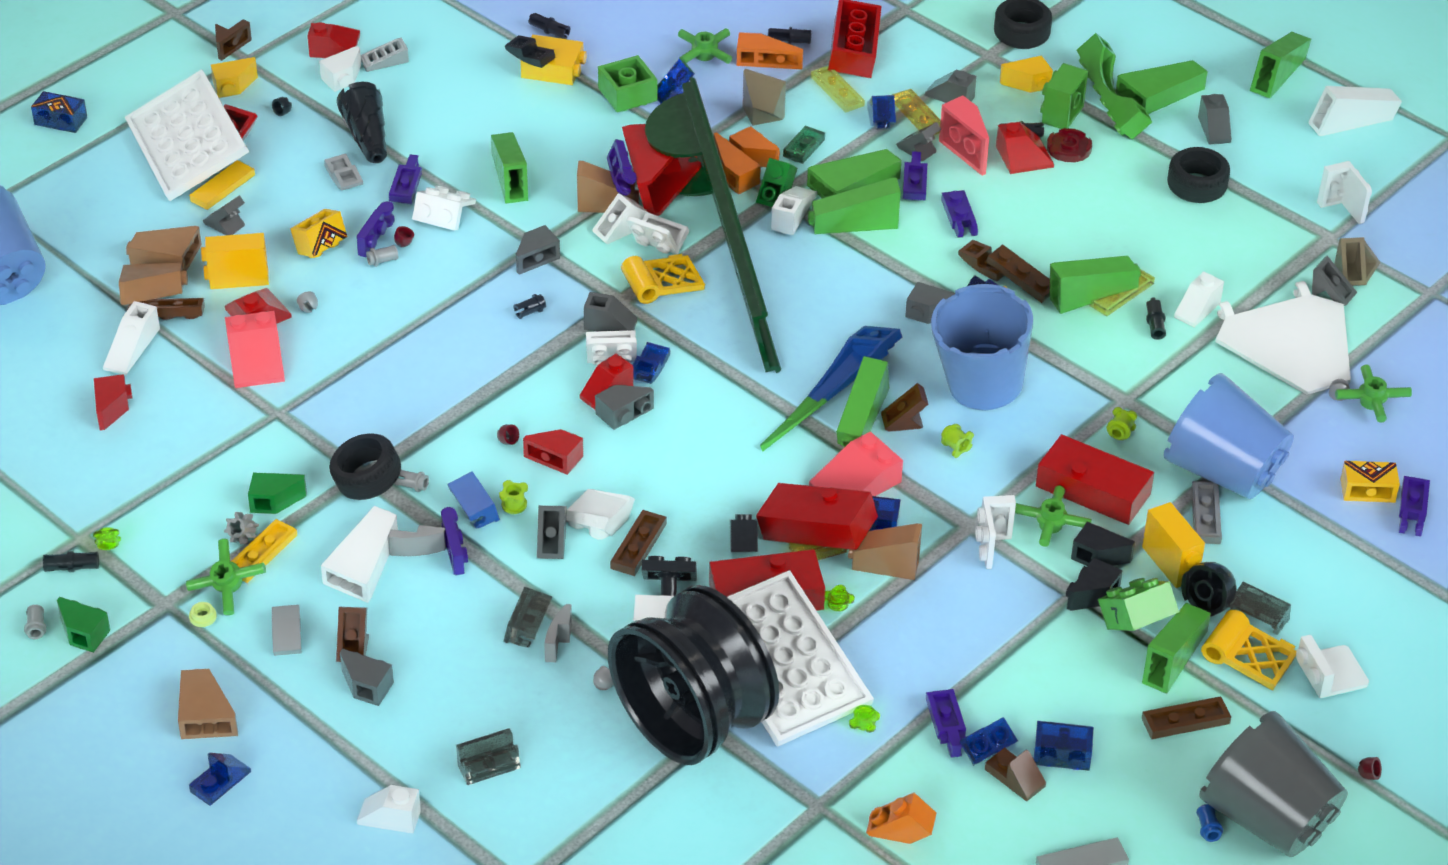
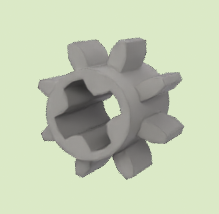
[224,512,259,544]

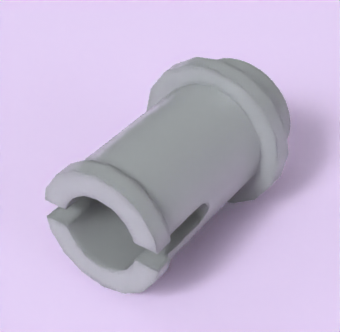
[366,245,398,267]
[394,469,429,492]
[24,605,46,639]

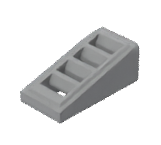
[361,37,409,72]

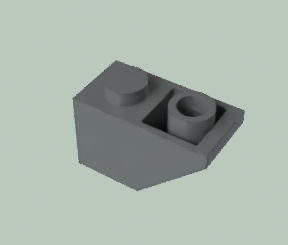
[584,292,637,332]
[595,385,654,430]
[340,649,394,706]

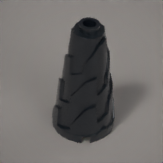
[336,81,387,164]

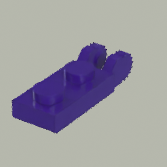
[606,139,637,196]
[941,190,978,238]
[357,201,395,257]
[1399,476,1430,537]
[441,507,468,575]

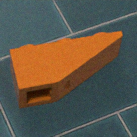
[714,132,761,195]

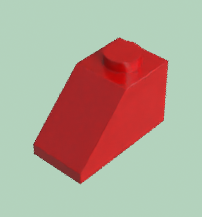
[580,353,633,409]
[94,374,133,431]
[523,429,583,475]

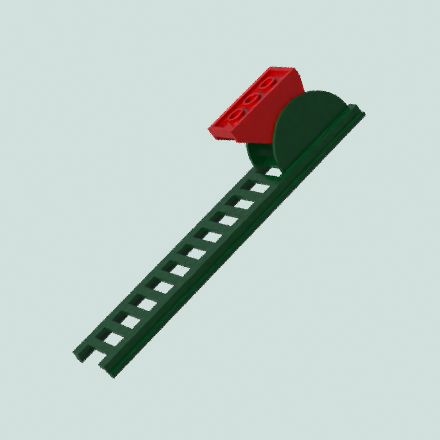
[622,77,781,373]

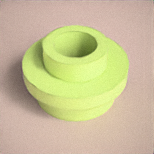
[189,602,217,627]

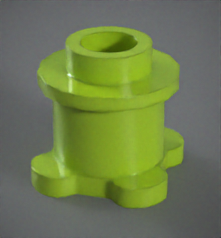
[1106,407,1137,440]
[941,424,974,458]
[499,480,528,514]

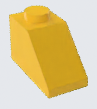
[1000,55,1053,93]
[211,57,258,98]

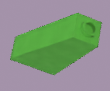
[1250,31,1311,98]
[1116,60,1208,114]
[491,132,528,204]
[807,149,902,198]
[808,177,901,234]
[1050,256,1141,314]
[836,356,889,447]
[1142,603,1211,694]

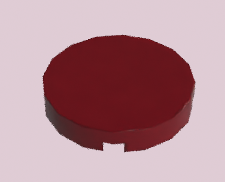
[1047,128,1092,163]

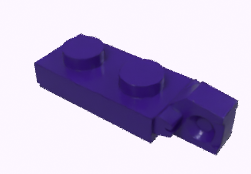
[902,151,928,200]
[389,154,422,204]
[925,689,966,758]

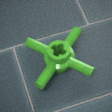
[678,28,732,65]
[1335,364,1412,423]
[1015,486,1092,547]
[186,539,266,615]

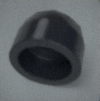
[272,97,292,116]

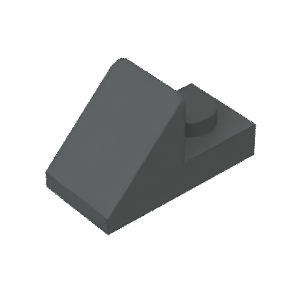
[896,122,941,161]
[203,195,245,235]
[1312,256,1357,306]

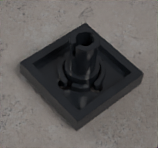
[642,556,697,596]

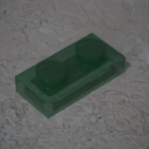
[783,125,825,164]

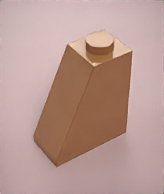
[577,161,639,213]
[126,226,202,270]
[119,262,188,305]
[848,523,922,580]
[178,669,238,739]

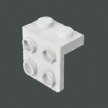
[1317,161,1372,224]
[412,186,476,230]
[626,212,689,254]
[586,330,637,365]
[975,495,1016,569]
[1296,635,1369,698]

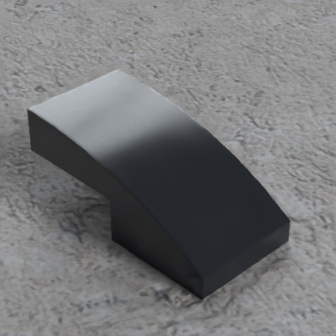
[505,35,556,68]

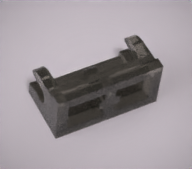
[1228,582,1291,635]
[503,586,552,647]
[456,728,521,785]

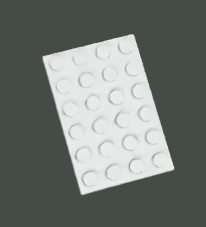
[125,69,249,201]
[727,570,874,747]

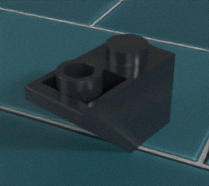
[730,514,758,552]
[1071,522,1135,566]
[1066,558,1123,611]

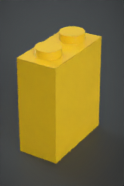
[520,34,587,85]
[201,233,269,289]
[1142,502,1205,588]

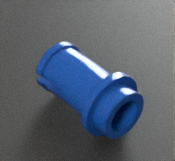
[1196,804,1223,842]

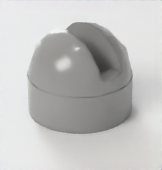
[297,291,318,313]
[1329,379,1350,401]
[593,666,614,690]

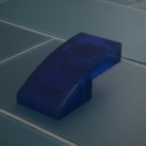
[633,342,671,384]

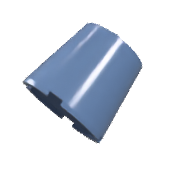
[0,185,45,305]
[931,284,1033,410]
[1164,373,1294,499]

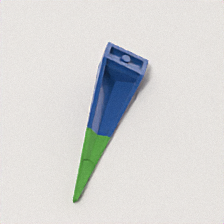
[760,326,903,452]

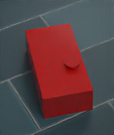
[828,0,882,78]
[1036,434,1154,525]
[756,483,878,550]
[709,549,825,611]

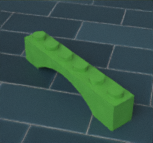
[1076,33,1152,140]

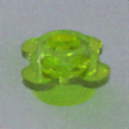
[93,527,121,550]
[825,585,855,611]
[849,705,880,733]

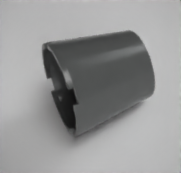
[1199,711,1348,857]

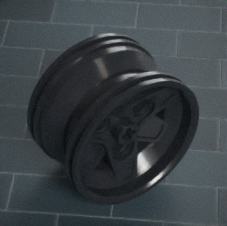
[608,585,779,765]

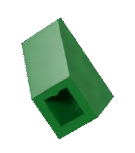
[756,158,798,207]
[248,472,307,514]
[57,596,110,653]

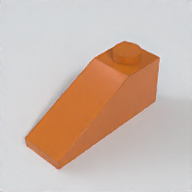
[736,32,803,70]

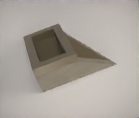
[1334,237,1381,286]

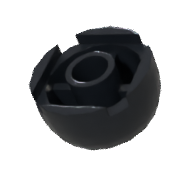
[1181,562,1237,617]

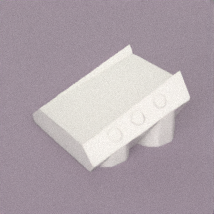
[566,489,635,540]

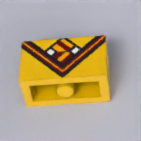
[290,209,347,258]
[1340,461,1400,503]

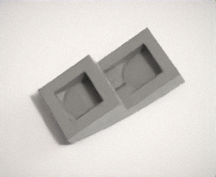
[324,154,363,191]
[388,525,446,556]
[544,604,572,662]
[272,605,302,656]

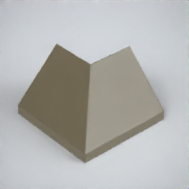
[742,69,786,126]

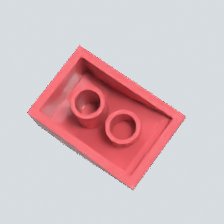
[939,95,989,176]
[225,311,285,388]
[809,431,903,497]

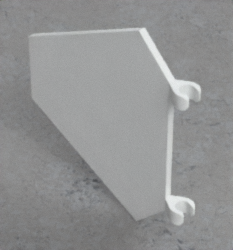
[1215,281,1351,395]

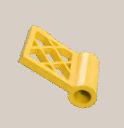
[621,254,705,304]
[1201,610,1296,691]

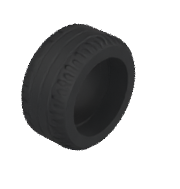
[994,0,1052,49]
[1167,147,1230,203]
[329,433,401,500]

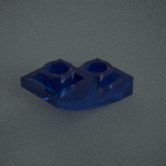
[959,717,1018,766]

